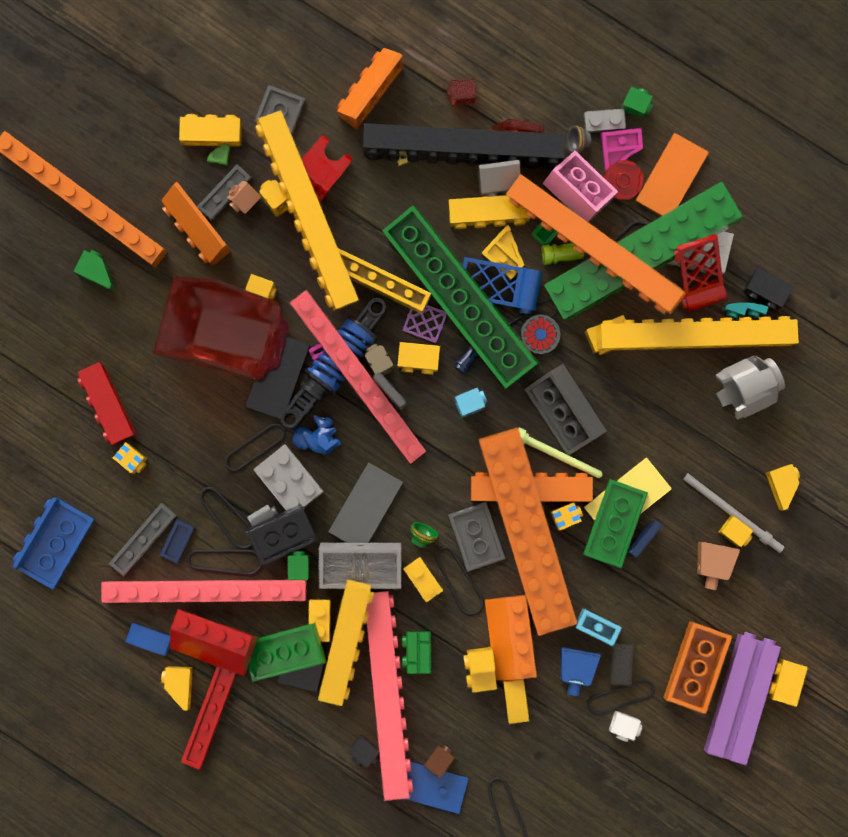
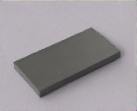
[328,462,403,543]

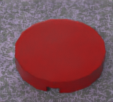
[604,160,644,200]

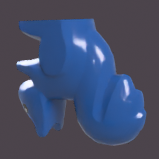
[292,415,341,455]

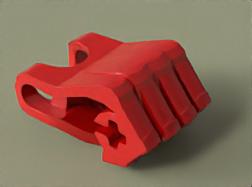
[301,135,353,204]

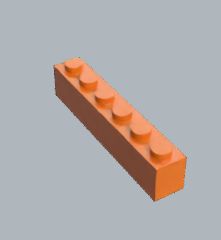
[471,473,593,502]

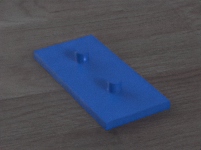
[403,762,469,814]

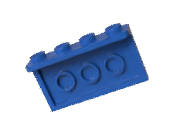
[12,497,95,590]

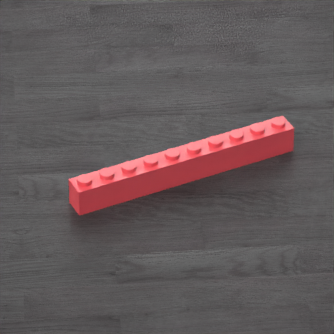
[101,580,307,603]
[366,591,413,800]

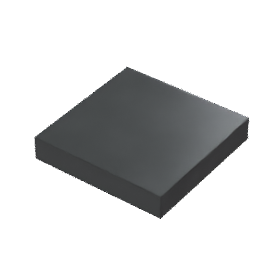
[254,85,306,136]

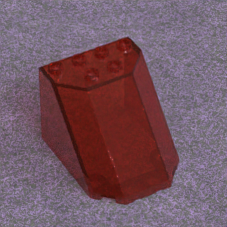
[153,276,289,380]

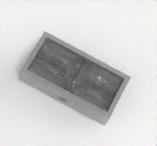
[319,543,401,589]

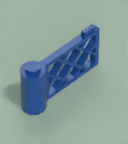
[463,257,543,314]

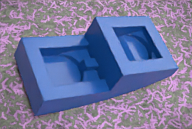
[126,623,170,656]

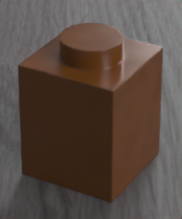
[424,745,455,778]

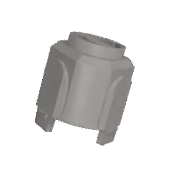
[716,356,785,420]

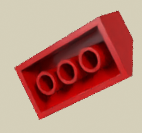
[170,609,258,676]

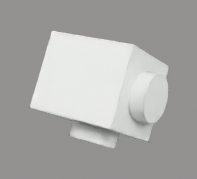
[609,710,642,742]

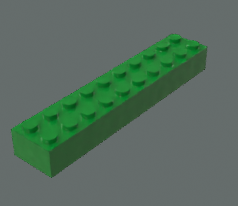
[544,182,743,322]
[382,206,539,389]

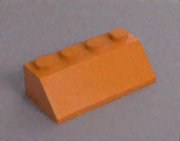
[337,48,403,129]
[161,182,231,266]
[485,595,537,680]

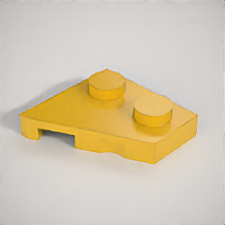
[481,225,524,281]

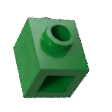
[621,86,653,119]
[288,551,310,580]

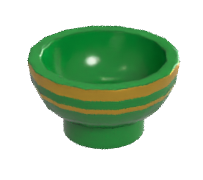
[411,522,438,548]

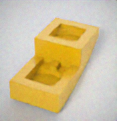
[503,679,529,724]

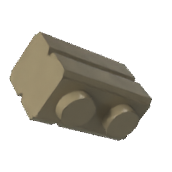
[365,344,394,376]

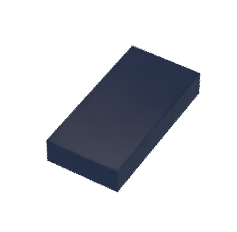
[159,519,196,564]

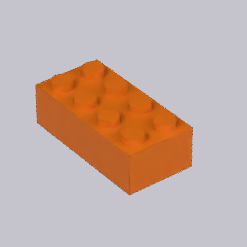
[663,621,732,714]

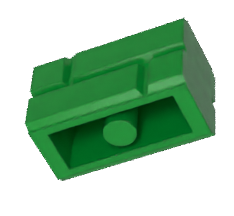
[402,631,431,674]

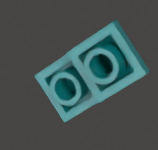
[722,303,768,319]

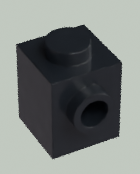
[348,734,380,768]

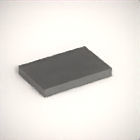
[373,372,406,412]
[448,502,505,572]

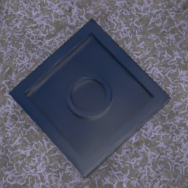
[627,521,662,557]

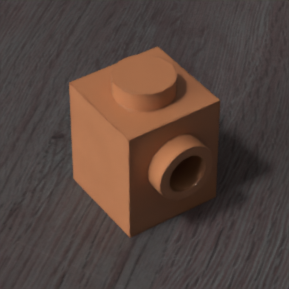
[227,181,261,214]

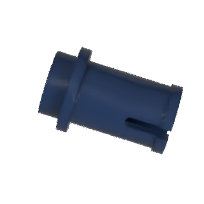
[454,347,478,374]

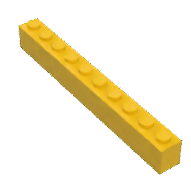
[255,110,358,311]
[597,316,799,351]

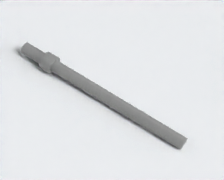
[683,473,784,553]

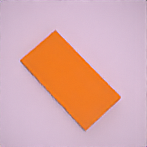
[635,133,709,216]

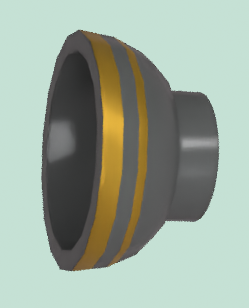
[567,125,591,154]

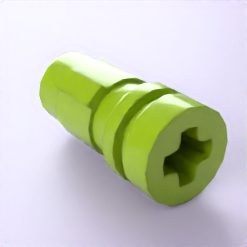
[542,243,584,265]

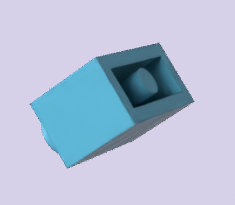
[454,388,487,418]
[574,608,622,646]

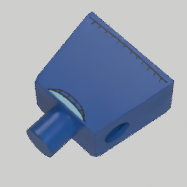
[560,647,600,696]

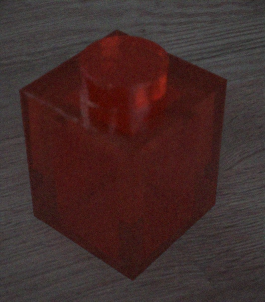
[447,79,476,105]

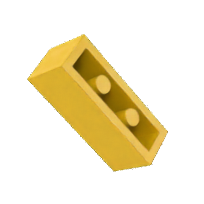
[179,114,242,146]

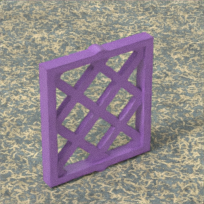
[402,305,447,343]

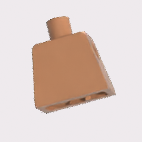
[697,542,740,590]

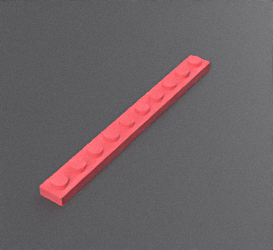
[290,291,426,464]

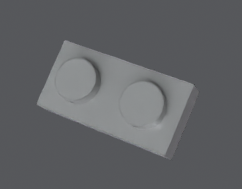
[584,109,626,133]

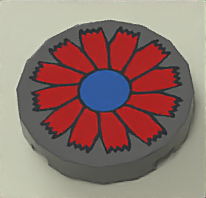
[521,314,561,354]

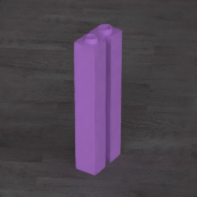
[704,632,781,765]

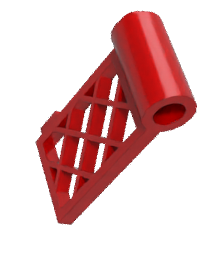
[674,234,727,312]

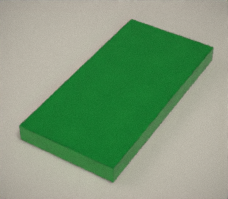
[583,479,648,569]
[248,623,326,682]

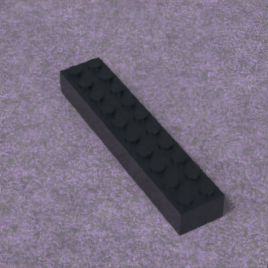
[363,123,565,170]

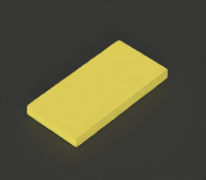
[584,458,672,521]

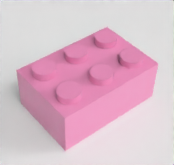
[543,151,618,222]

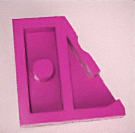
[601,128,643,171]

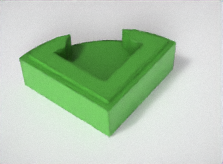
[207,145,231,166]

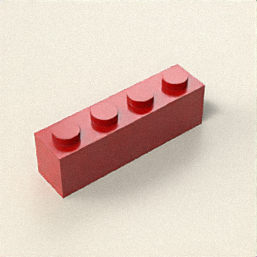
[78,362,137,446]

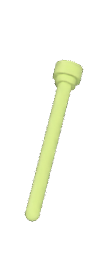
[518,427,602,478]

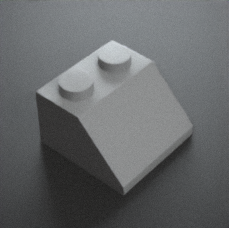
[478,160,520,197]

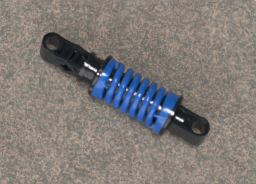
[281,298,387,430]

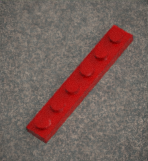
[181,666,237,770]

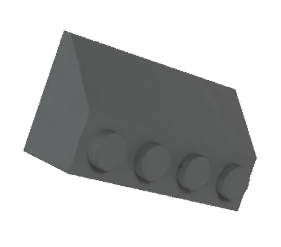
[525,364,607,455]

